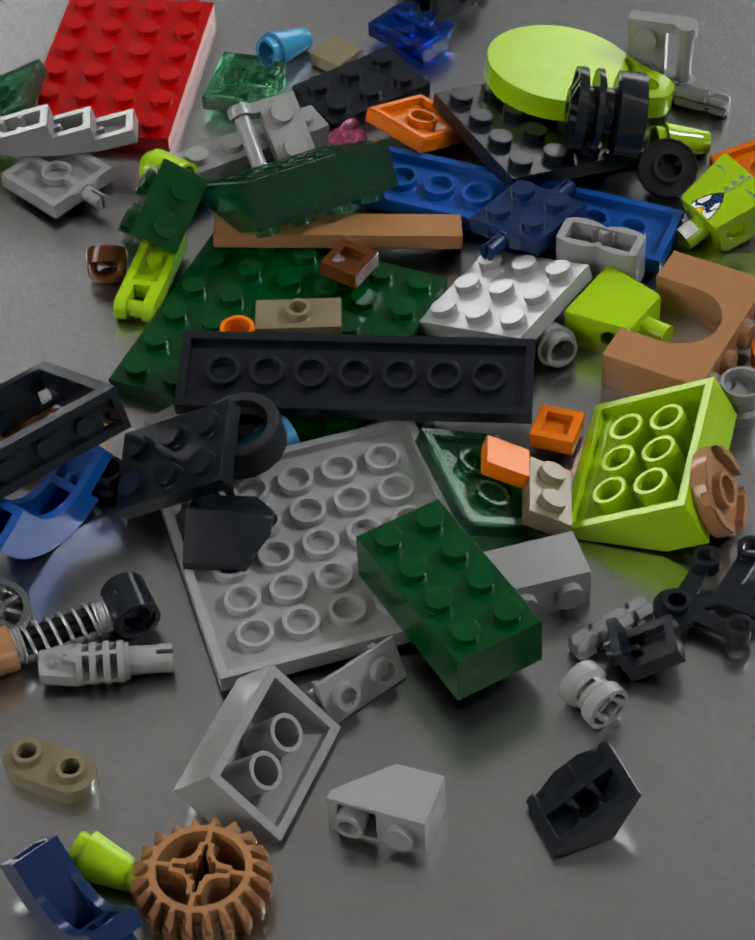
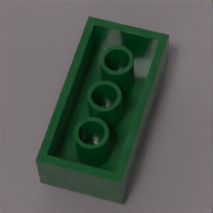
[356,499,542,701]

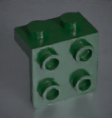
[118,158,209,256]

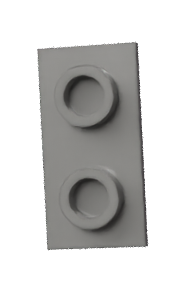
[305,635,407,724]

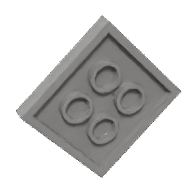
[419,252,593,340]

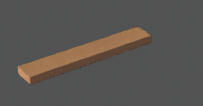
[213,212,463,249]

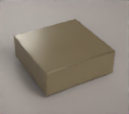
[310,35,363,71]

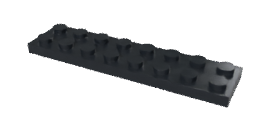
[174,330,535,424]

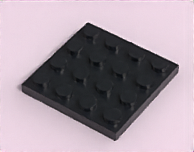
[433,82,646,188]

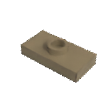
[255,297,342,334]

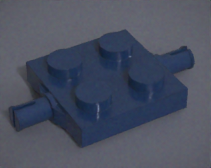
[470,178,587,261]

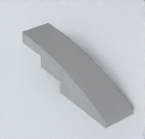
[0,103,138,156]

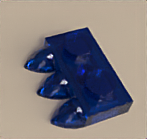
[368,1,455,64]

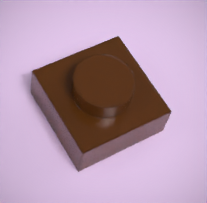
[320,238,379,289]

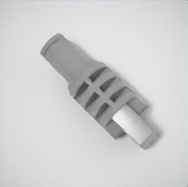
[38,640,174,686]

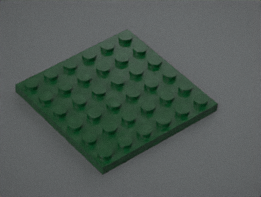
[109,234,447,445]

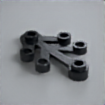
[653,535,755,647]

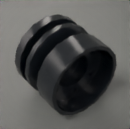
[564,66,649,158]

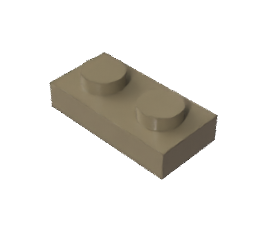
[522,456,572,535]

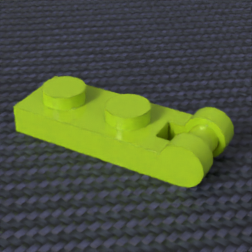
[113,234,188,323]

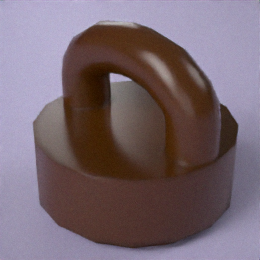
[86,245,127,285]

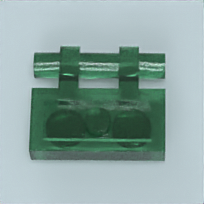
[202,52,286,119]

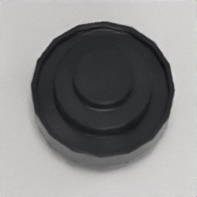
[637,138,698,199]

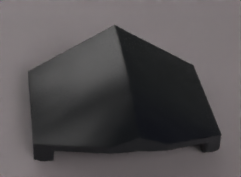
[182,495,274,571]
[526,741,642,856]

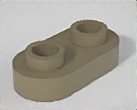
[3,737,99,805]

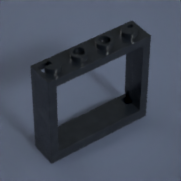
[0,361,132,500]

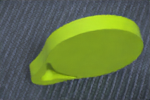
[484,25,674,121]

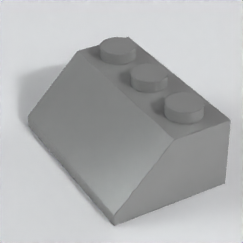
[173,664,341,844]

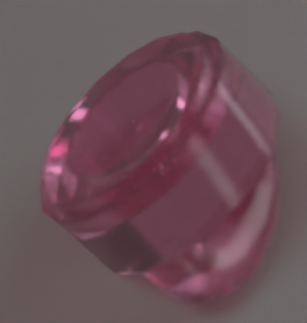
[328,118,368,161]

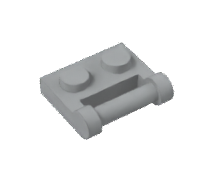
[627,9,698,86]
[227,91,320,184]

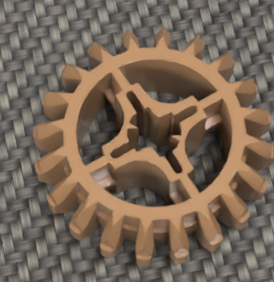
[131,816,274,940]

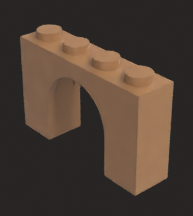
[601,251,755,396]

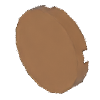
[690,445,748,538]

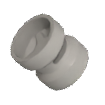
[720,366,755,429]
[559,659,628,729]

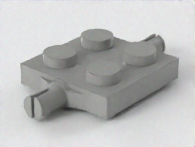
[1,153,115,219]

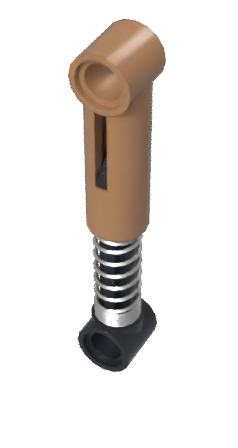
[0,572,161,677]

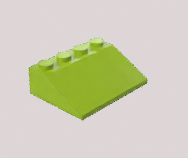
[569,376,737,552]

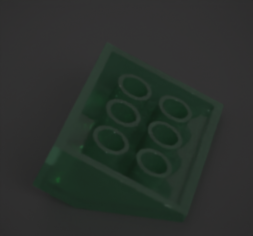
[200,139,399,238]

